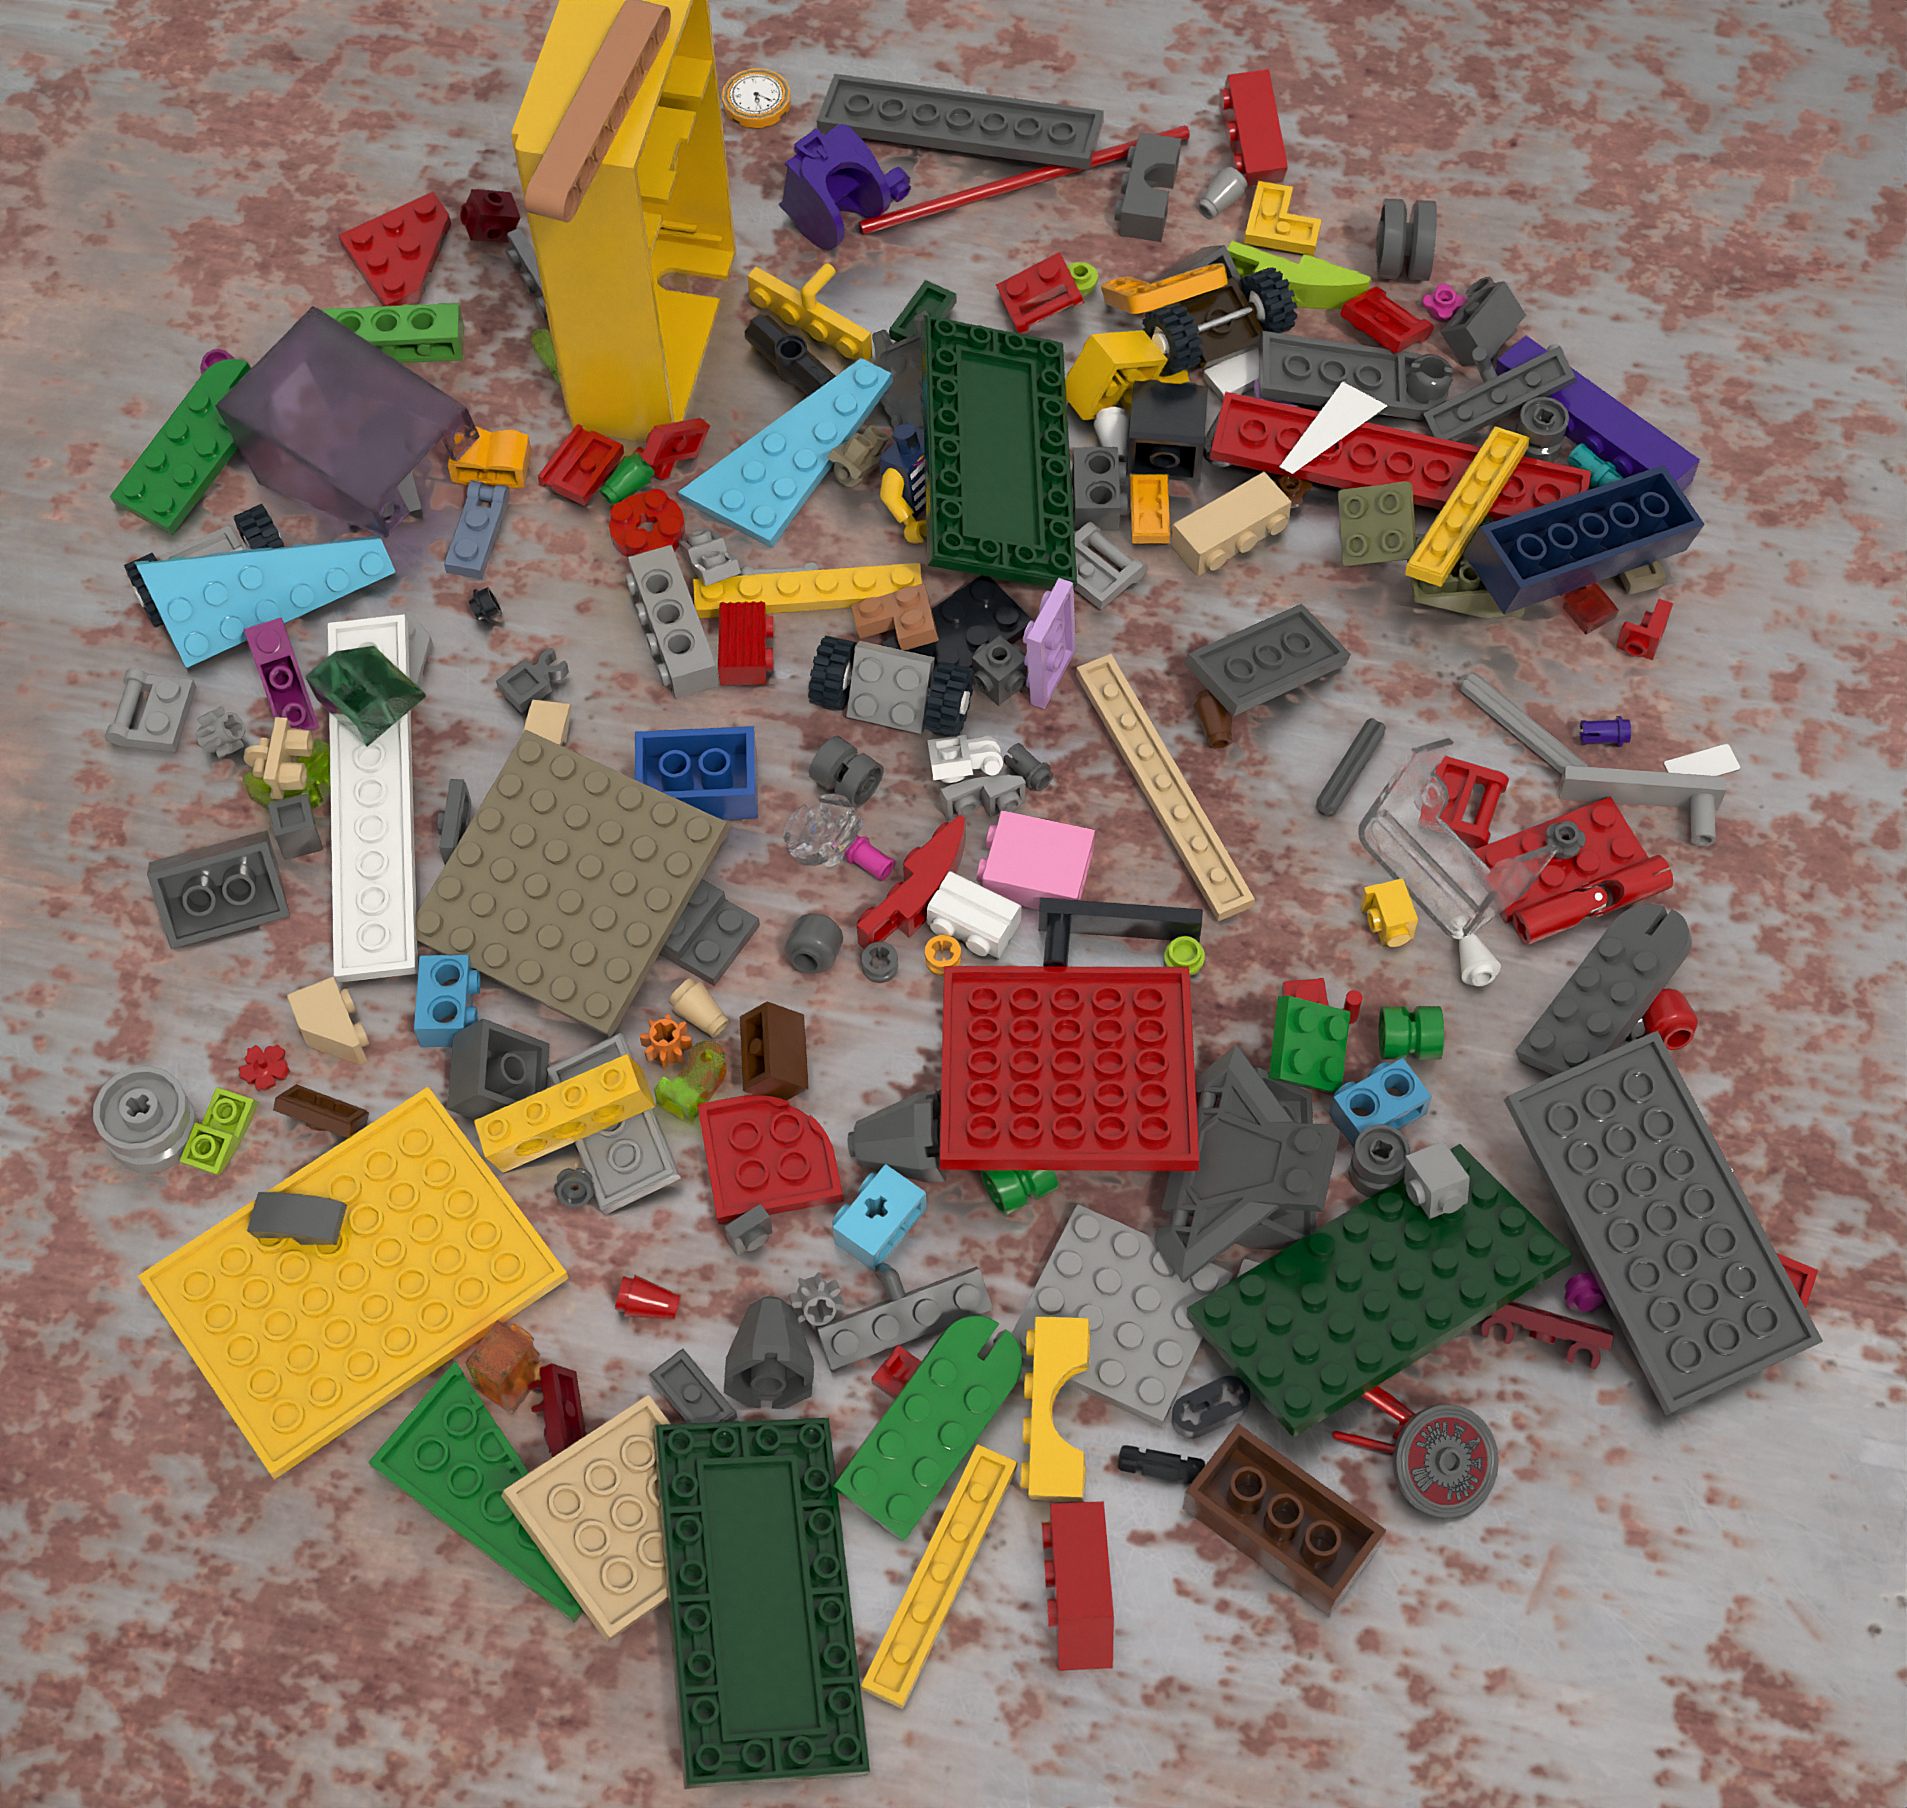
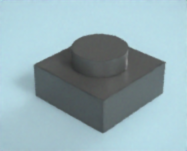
[725,1204,773,1255]

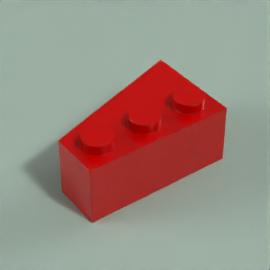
[1219,69,1288,187]

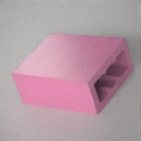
[976,810,1095,910]

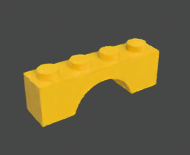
[1021,1317,1091,1502]

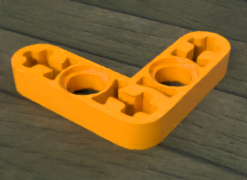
[1101,263,1228,314]

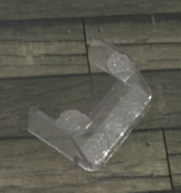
[1358,738,1558,939]

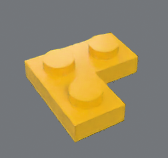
[1244,181,1322,256]

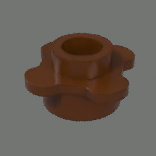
[1275,474,1312,508]

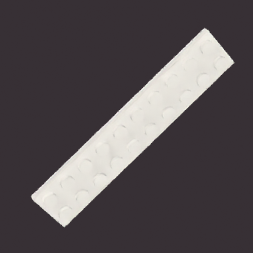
[328,614,418,983]

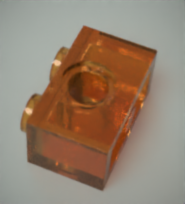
[465,1320,542,1415]

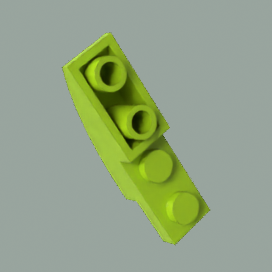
[1227,240,1371,309]

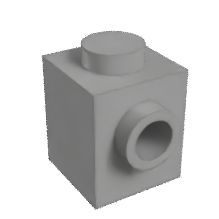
[1404,1141,1470,1219]

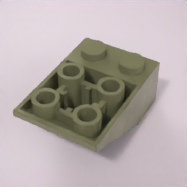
[1407,530,1526,619]

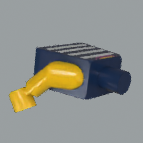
[879,423,927,544]

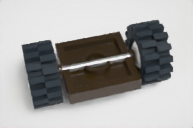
[1142,267,1297,376]

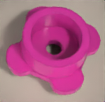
[1422,284,1466,321]

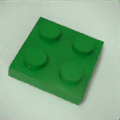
[1269,996,1350,1094]

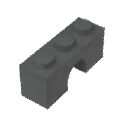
[1114,132,1181,242]

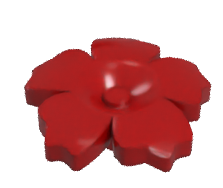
[238,1044,290,1091]

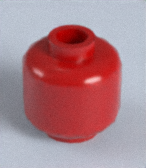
[1642,988,1698,1050]

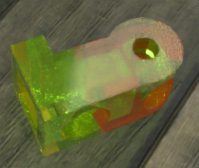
[654,1041,726,1125]

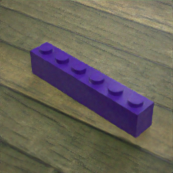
[1495,335,1700,491]

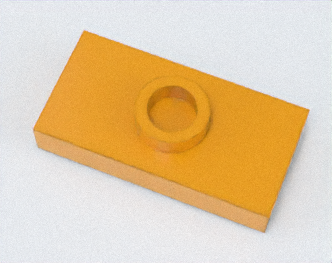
[1130,474,1170,544]

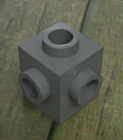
[972,635,1027,706]

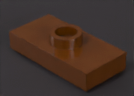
[273,1084,369,1138]

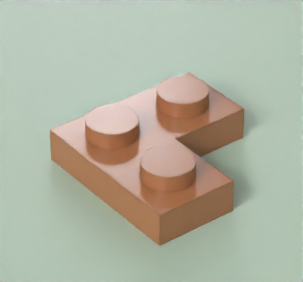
[852,583,939,651]

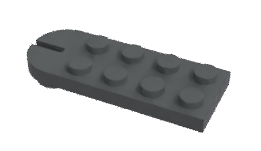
[1259,331,1454,420]
[1515,904,1692,1076]

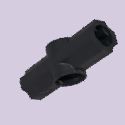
[744,314,836,396]

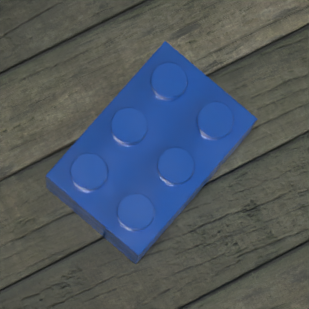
[635,726,758,820]

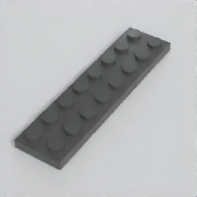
[817,74,1104,170]

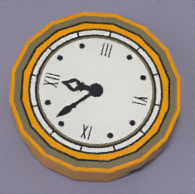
[722,69,791,128]

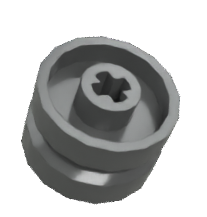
[1376,198,1437,281]

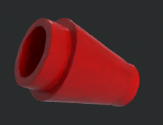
[615,1275,681,1320]

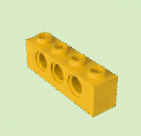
[474,1053,656,1173]

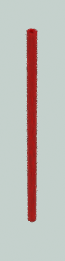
[858,125,1190,235]

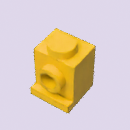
[1360,878,1418,947]

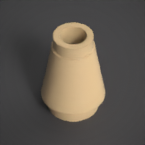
[669,978,730,1038]

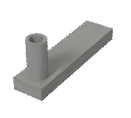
[1559,765,1727,846]

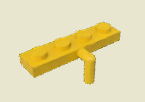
[747,263,873,361]

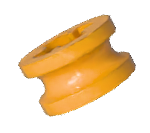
[925,935,961,976]

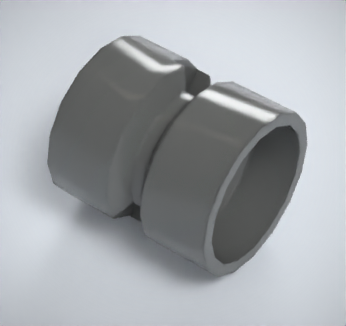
[1516,397,1569,463]
[809,735,884,808]
[1348,1124,1410,1197]

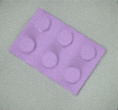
[1023,578,1076,709]

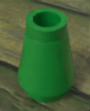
[599,452,655,506]

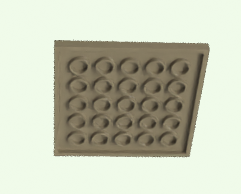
[415,729,731,1038]

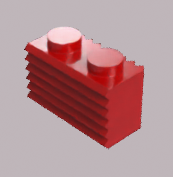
[718,601,775,685]

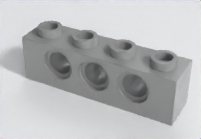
[624,545,719,699]

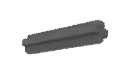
[1316,718,1386,816]

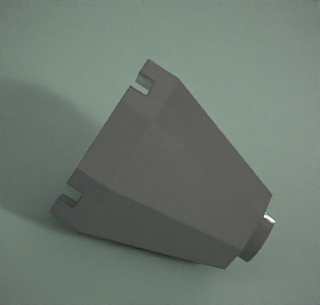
[848,1090,950,1183]
[724,1296,814,1409]

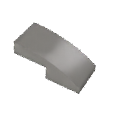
[679,528,741,586]
[940,775,1026,821]

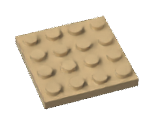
[501,1394,670,1643]

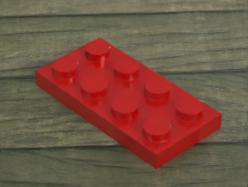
[1468,796,1649,924]

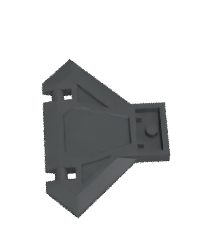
[1154,1045,1341,1283]

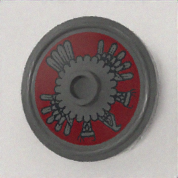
[1393,1404,1499,1518]

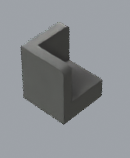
[268,793,323,860]

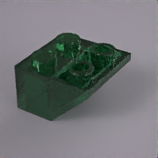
[305,646,426,747]

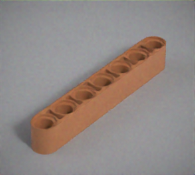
[525,0,671,223]

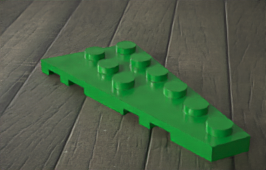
[368,1360,584,1623]

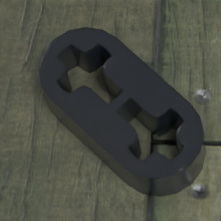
[1171,1375,1251,1439]

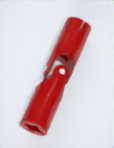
[1512,855,1674,945]

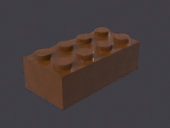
[1182,1423,1387,1616]

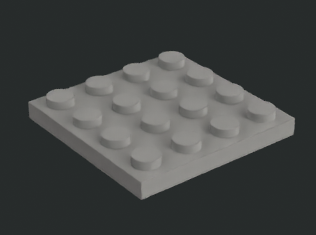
[1012,1204,1233,1427]

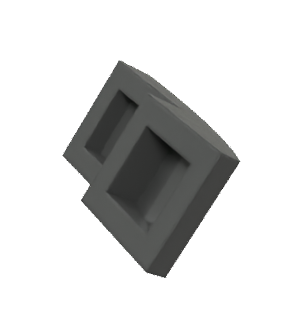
[247,1192,347,1245]

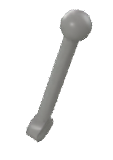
[740,562,819,576]

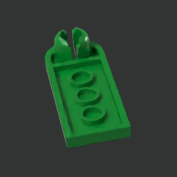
[109,359,271,535]
[831,1316,1022,1541]

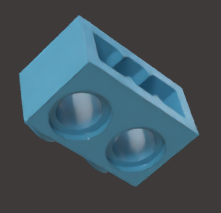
[414,955,481,1047]
[1329,1058,1432,1148]

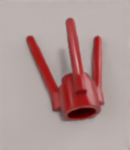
[1332,1386,1416,1454]

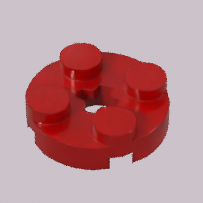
[609,489,685,557]

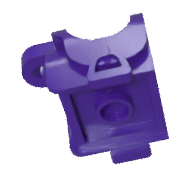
[779,124,911,250]

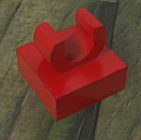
[871,1345,921,1399]

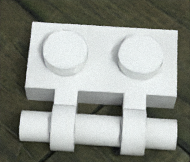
[927,735,1003,783]

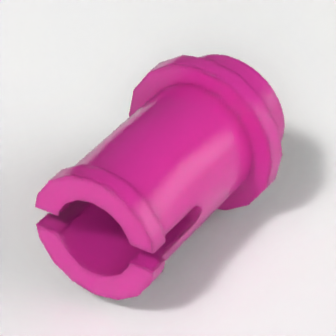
[843,835,896,882]

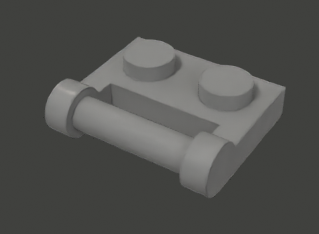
[1074,522,1148,610]
[105,668,197,752]

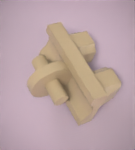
[244,717,314,800]

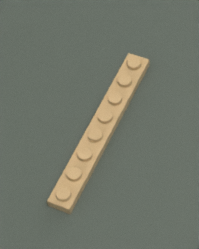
[1076,654,1255,922]

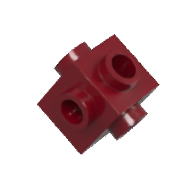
[460,189,521,243]

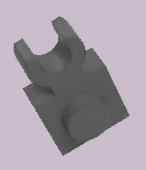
[496,648,569,713]

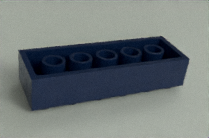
[1464,465,1705,614]

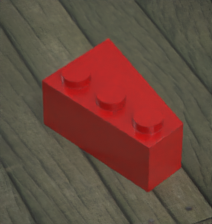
[1042,1501,1114,1671]

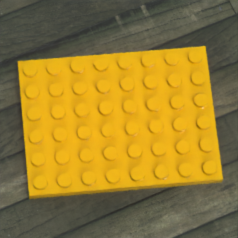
[138,1087,569,1480]

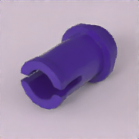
[1580,716,1631,747]

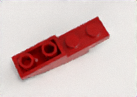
[856,814,966,949]

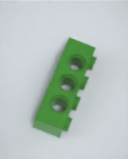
[311,303,464,367]

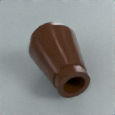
[1194,689,1232,749]

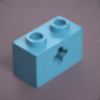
[832,1164,927,1272]

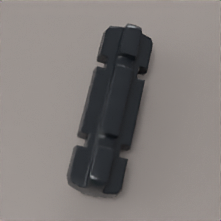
[1118,1445,1205,1484]

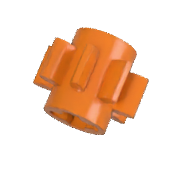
[640,1014,693,1069]

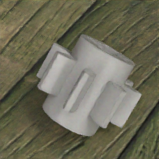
[195,706,246,758]
[788,1272,845,1330]

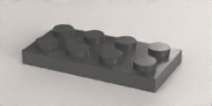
[1184,604,1351,716]

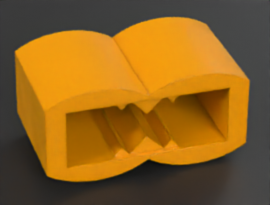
[448,426,531,489]

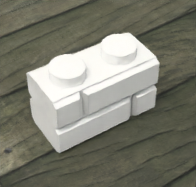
[927,871,1021,958]

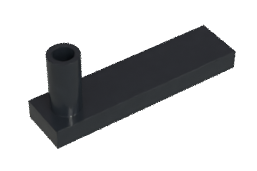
[1038,898,1203,966]

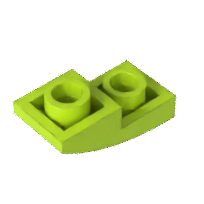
[179,1087,259,1176]

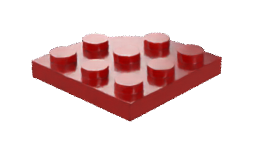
[697,1095,843,1225]

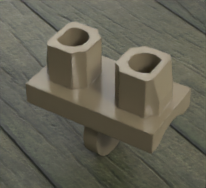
[827,424,889,487]

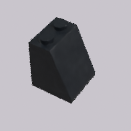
[1126,379,1208,482]

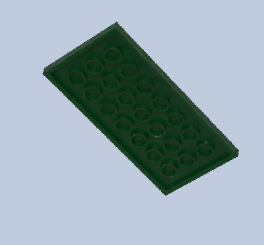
[1187,1144,1572,1438]

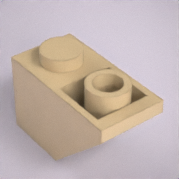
[287,977,369,1065]

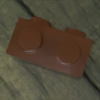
[740,1001,809,1101]

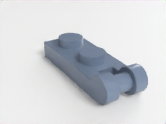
[444,480,510,579]

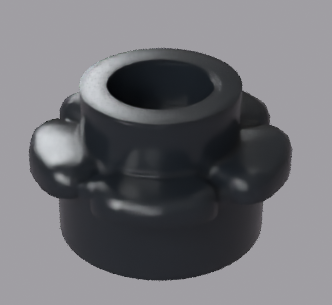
[469,587,502,623]

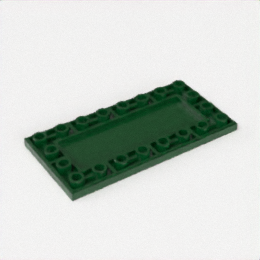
[920,315,1077,589]
[653,1418,870,1789]

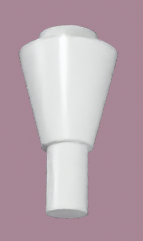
[1452,916,1501,986]

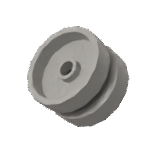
[93,1065,199,1173]

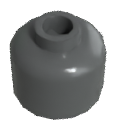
[785,913,843,974]

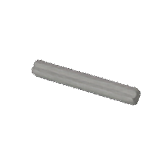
[1461,673,1588,774]

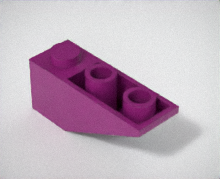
[244,617,320,731]

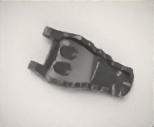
[872,311,929,440]

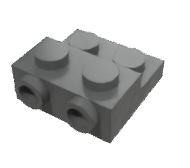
[659,879,760,986]

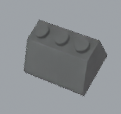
[147,830,290,949]

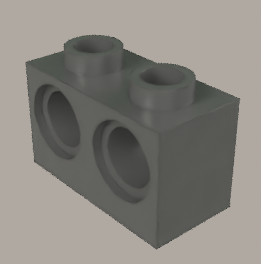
[1072,447,1127,531]

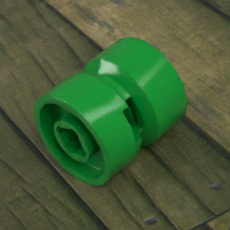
[1378,1006,1444,1060]
[980,1170,1059,1217]

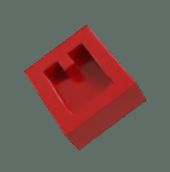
[1616,599,1673,660]

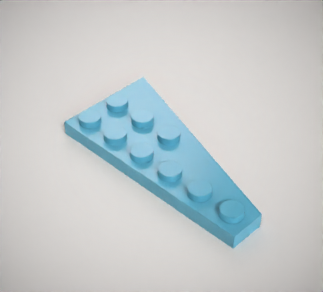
[678,358,893,548]
[134,535,396,668]

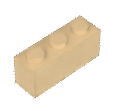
[1171,472,1291,576]

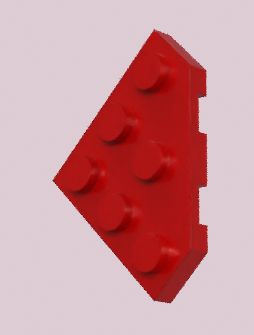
[338,192,451,306]

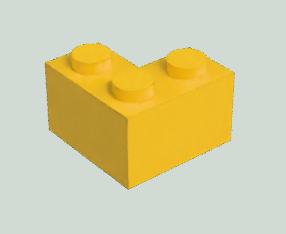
[1065,330,1168,420]

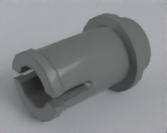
[1003,743,1053,791]

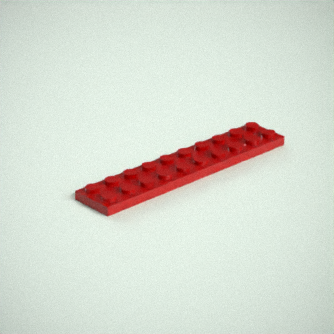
[1209,391,1591,522]

